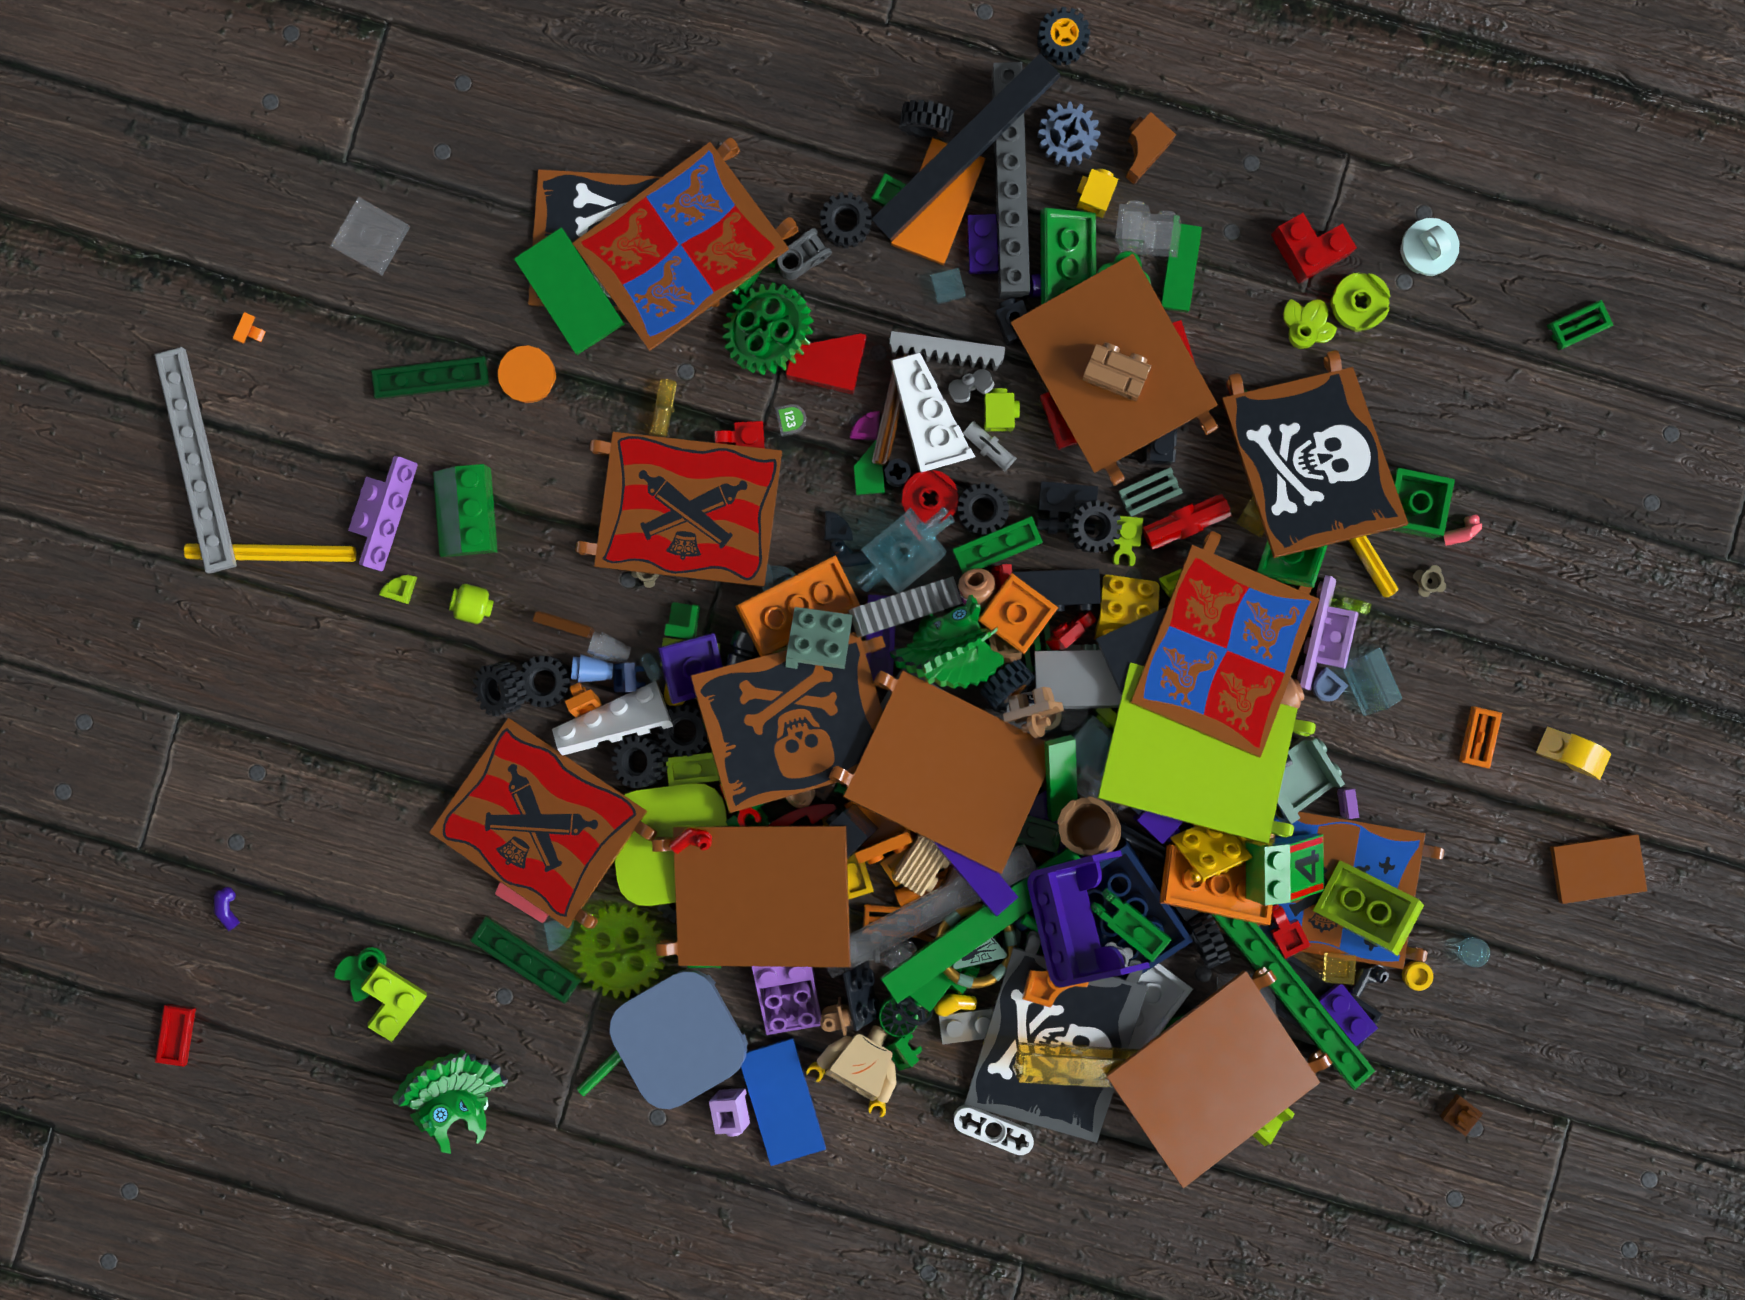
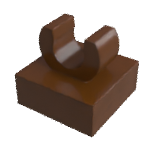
[1440,1094,1483,1136]

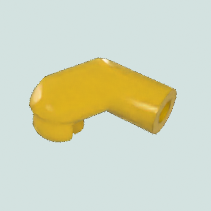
[933,993,977,1017]

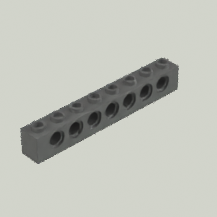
[991,62,1030,299]

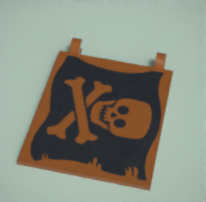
[690,632,885,813]

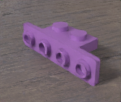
[348,456,418,571]

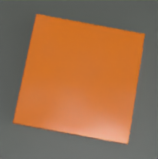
[978,573,1058,654]

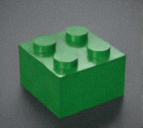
[1390,468,1455,539]

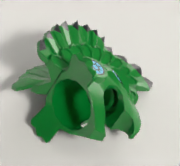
[890,595,1004,689]
[392,1050,508,1154]

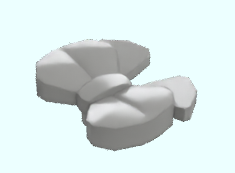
[948,369,995,403]

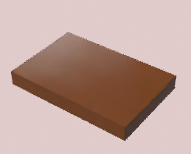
[1550,834,1647,904]

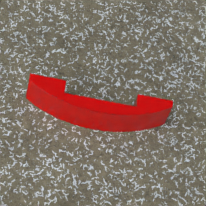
[768,802,837,826]

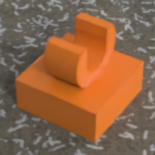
[233,312,266,344]
[565,682,602,718]

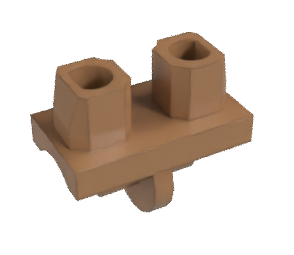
[1003,687,1064,738]

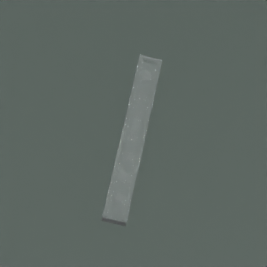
[826,843,1038,979]

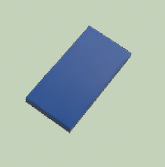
[741,1037,826,1166]

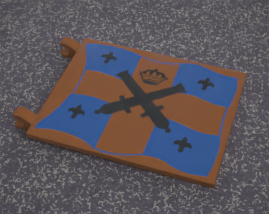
[1259,811,1444,969]

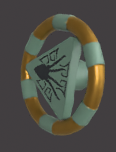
[935,903,1018,988]

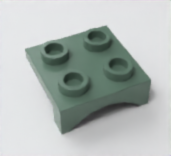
[786,607,853,669]

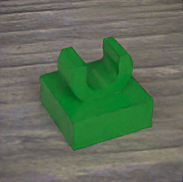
[884,1034,922,1071]

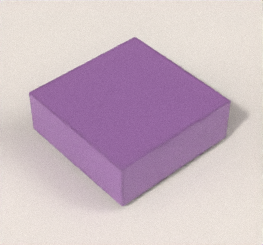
[1337,787,1359,819]

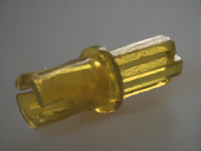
[650,379,677,437]

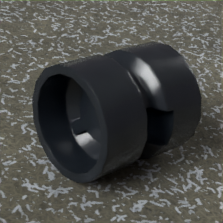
[723,630,760,667]

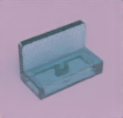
[1342,647,1402,717]

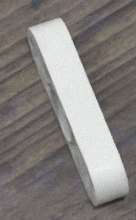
[954,1105,1034,1155]

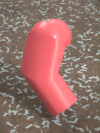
[1444,515,1482,546]

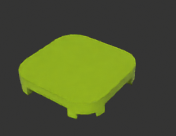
[615,783,728,906]

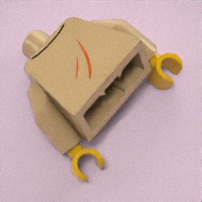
[806,1025,896,1117]

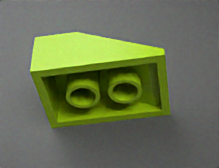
[1313,860,1424,956]

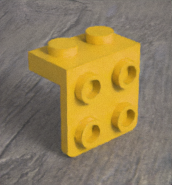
[1094,575,1160,640]

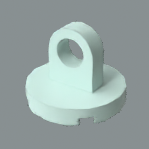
[1400,218,1459,276]

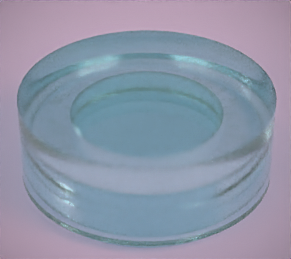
[1458,937,1490,967]

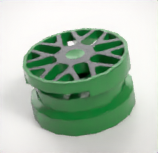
[879,995,919,1037]

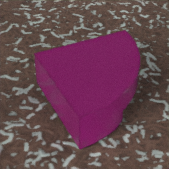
[850,411,880,441]

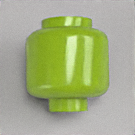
[449,584,494,624]

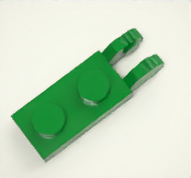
[1091,888,1171,962]

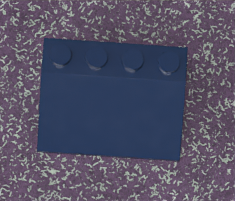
[1087,839,1193,978]

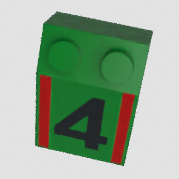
[1245,833,1324,906]

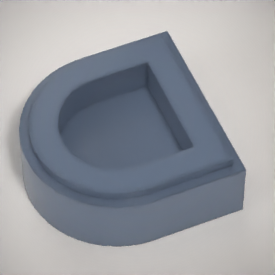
[1312,667,1349,701]

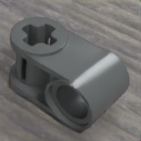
[778,228,832,280]

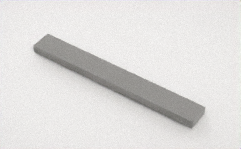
[154,347,237,574]

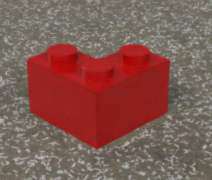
[1271,213,1357,284]

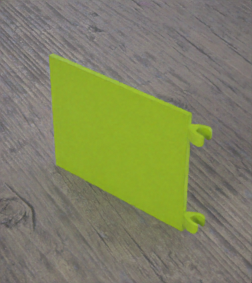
[1097,663,1316,844]

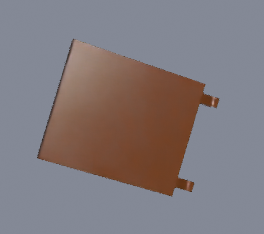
[1011,254,1218,486]
[828,671,1046,874]
[652,826,851,967]
[1105,966,1333,1188]

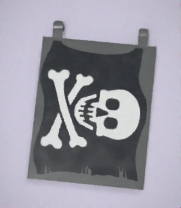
[965,930,1148,1143]

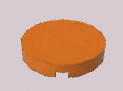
[498,345,556,403]

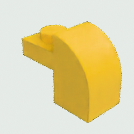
[1536,726,1611,780]

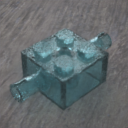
[856,507,954,594]

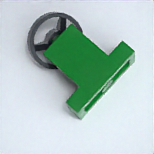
[895,949,967,1026]

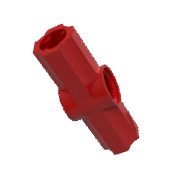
[1142,494,1232,550]

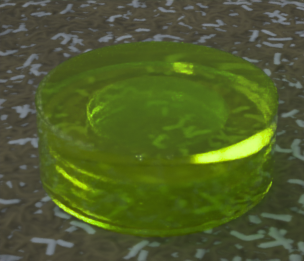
[1341,597,1372,615]

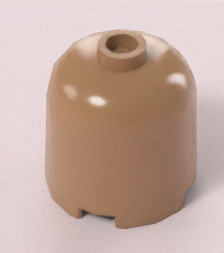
[1058,797,1121,857]

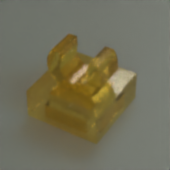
[1322,952,1356,985]

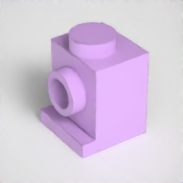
[709,1088,750,1137]

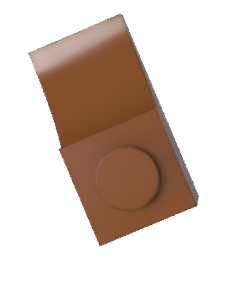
[1126,112,1176,184]

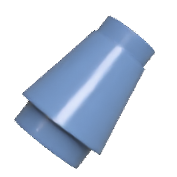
[571,654,613,683]

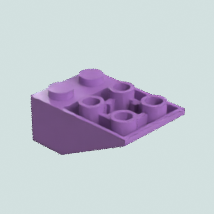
[752,966,821,1035]

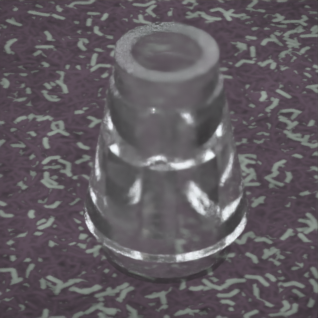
[587,632,631,663]

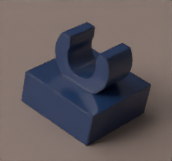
[613,663,646,693]

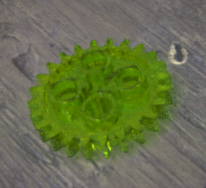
[573,903,666,999]

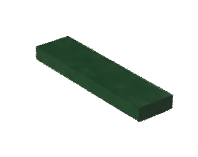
[371,356,489,400]
[470,915,582,1004]

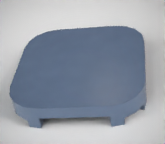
[610,969,748,1109]

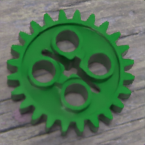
[723,283,814,375]

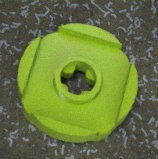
[1330,273,1390,332]

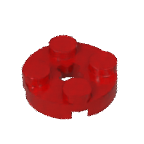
[902,470,958,528]

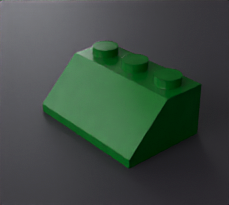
[433,464,498,557]

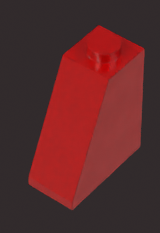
[782,333,867,395]

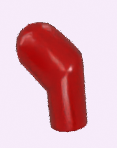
[669,827,712,854]

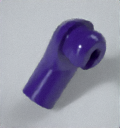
[214,887,240,931]

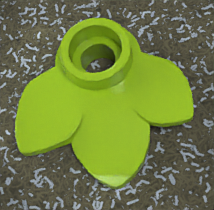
[1283,299,1337,349]

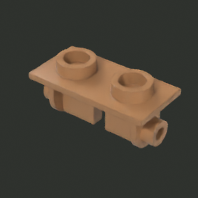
[820,997,851,1036]

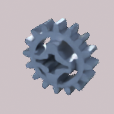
[1037,102,1100,167]

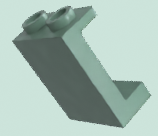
[1275,736,1345,824]

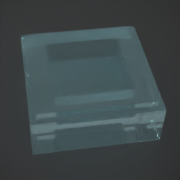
[931,268,966,304]

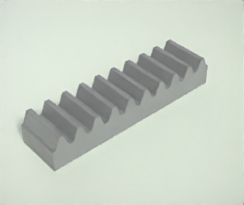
[889,331,1005,371]
[848,576,963,638]

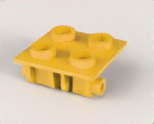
[1170,825,1253,883]

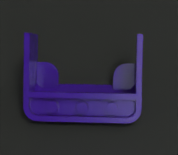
[1027,850,1150,987]

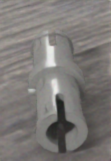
[963,421,1017,472]

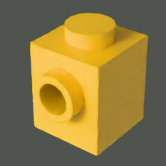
[1076,169,1118,218]

